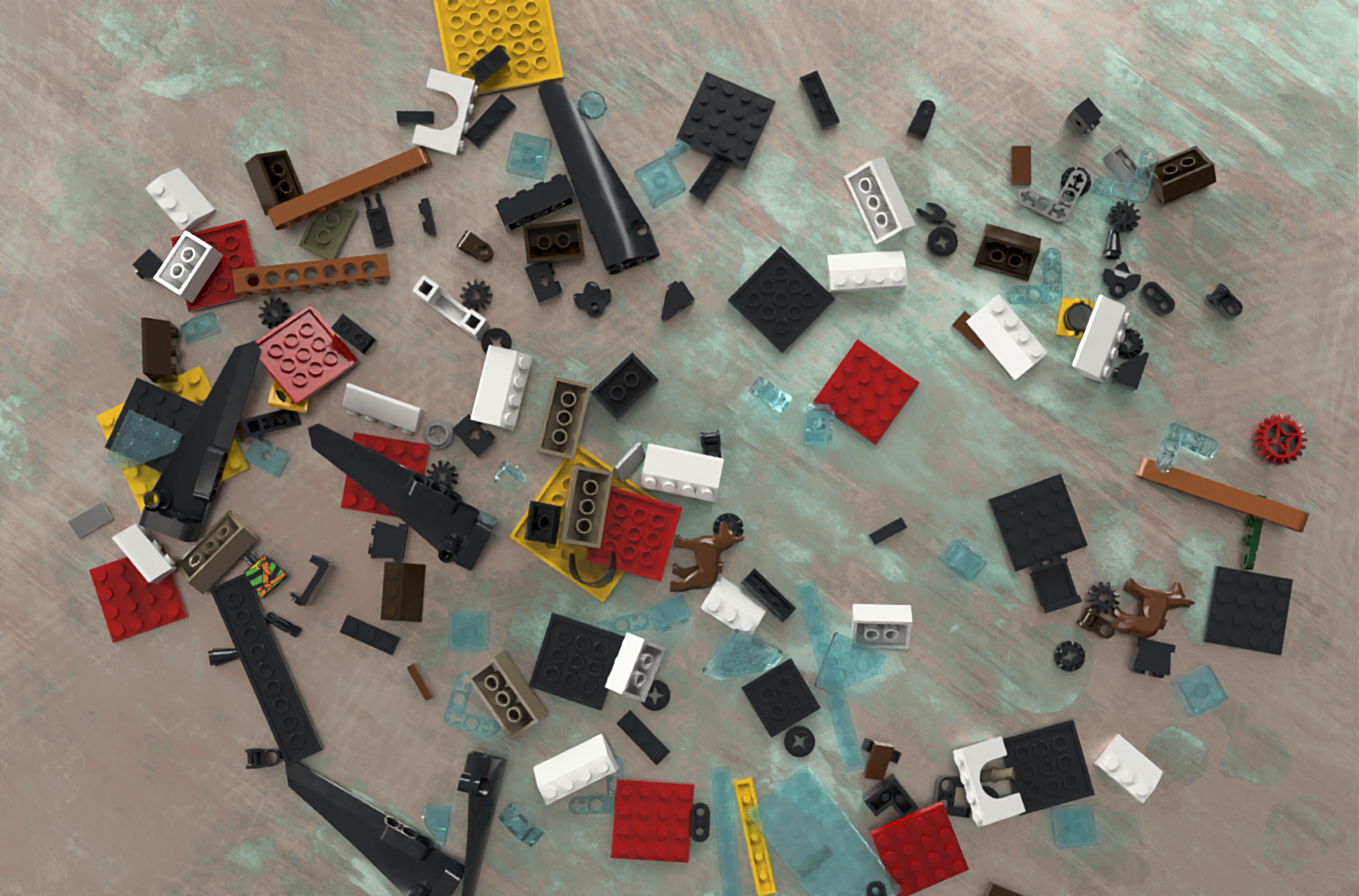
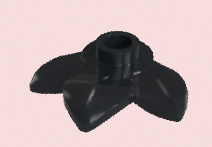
[1103,262,1141,299]
[573,281,611,317]

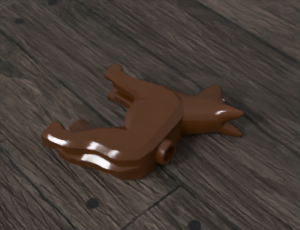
[670,521,745,592]
[1109,577,1195,639]

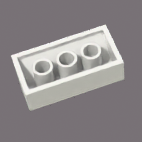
[844,157,916,245]
[827,251,908,294]
[966,294,1048,380]
[1072,295,1132,383]
[470,345,532,431]
[342,383,425,435]
[640,444,724,502]
[533,733,619,805]

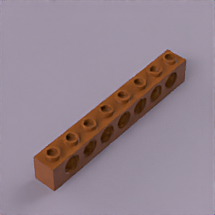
[232,253,390,298]

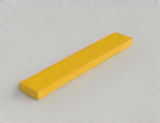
[733,777,777,896]

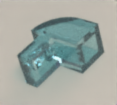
[748,376,792,413]
[498,803,544,847]

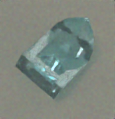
[494,461,525,484]

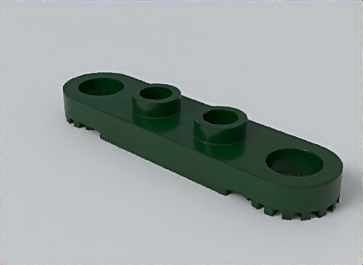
[1243,494,1267,571]

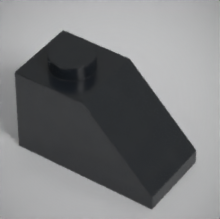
[132,249,164,281]
[661,281,695,323]
[1111,352,1149,391]

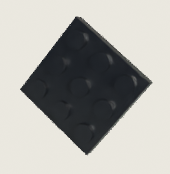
[741,658,821,738]

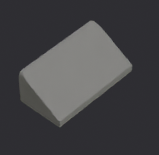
[1103,145,1144,187]
[612,442,645,483]
[68,502,114,539]

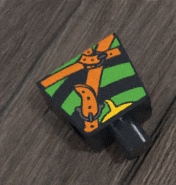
[243,551,291,599]

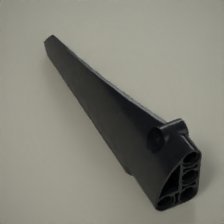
[538,80,660,275]
[139,340,261,542]
[307,423,498,572]
[457,751,507,896]
[285,762,465,896]

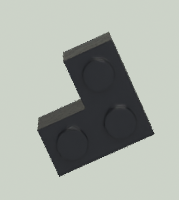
[862,773,919,818]

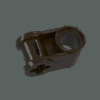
[456,230,494,263]
[1076,607,1115,639]

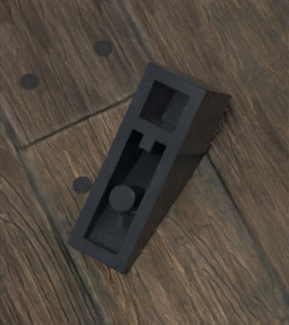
[237,409,301,443]

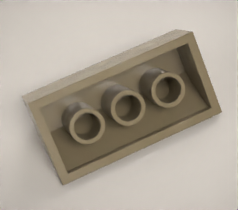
[536,376,592,460]
[559,465,613,549]
[175,510,258,594]
[467,651,548,741]

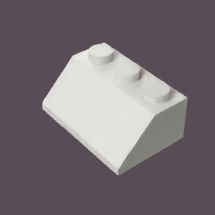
[145,168,216,233]
[153,230,223,303]
[112,524,176,584]
[700,576,767,639]
[851,604,912,649]
[1093,734,1163,803]

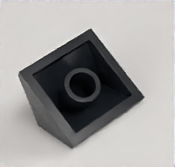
[524,501,562,545]

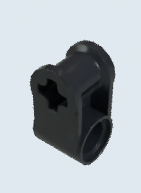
[908,100,936,139]
[1206,283,1243,319]
[700,429,721,458]
[245,748,284,769]

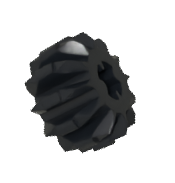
[1108,200,1141,233]
[460,279,493,312]
[258,297,291,329]
[427,460,459,490]
[1087,582,1120,614]

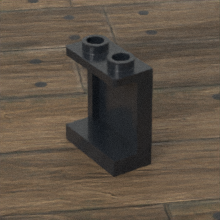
[289,555,336,606]
[1028,555,1082,614]

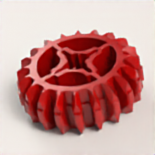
[1253,413,1307,465]

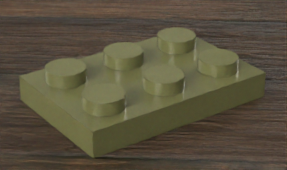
[298,204,358,259]

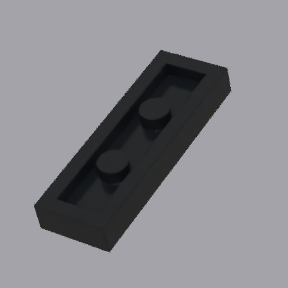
[799,71,840,130]
[464,94,517,149]
[689,155,733,203]
[741,568,796,623]
[340,614,401,656]
[616,710,670,765]

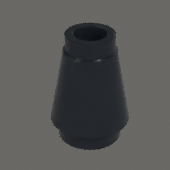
[1103,230,1122,260]
[208,648,238,667]

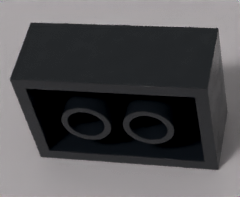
[591,352,659,422]

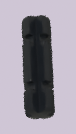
[265,612,302,637]

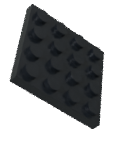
[676,72,776,168]
[727,246,835,353]
[105,378,202,473]
[988,474,1088,572]
[1203,566,1293,656]
[529,612,625,711]
[1002,719,1095,816]

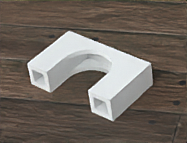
[412,68,479,155]
[412,275,490,341]
[953,736,1026,826]

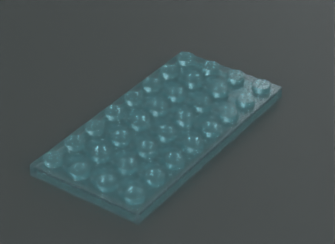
[745,764,903,896]

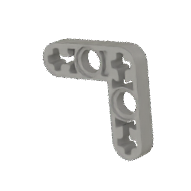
[1017,170,1087,222]

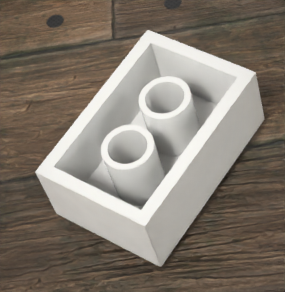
[605,633,666,702]

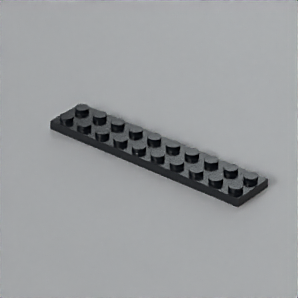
[210,574,324,766]

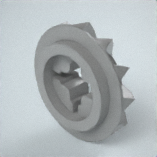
[422,419,453,449]

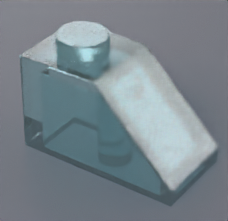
[180,311,223,344]
[421,802,452,846]

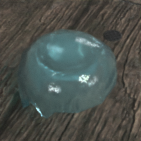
[577,91,608,120]

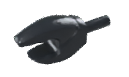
[917,202,957,228]

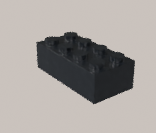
[495,174,576,233]

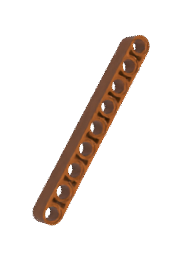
[268,146,432,230]
[1136,458,1309,533]

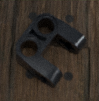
[933,775,971,818]

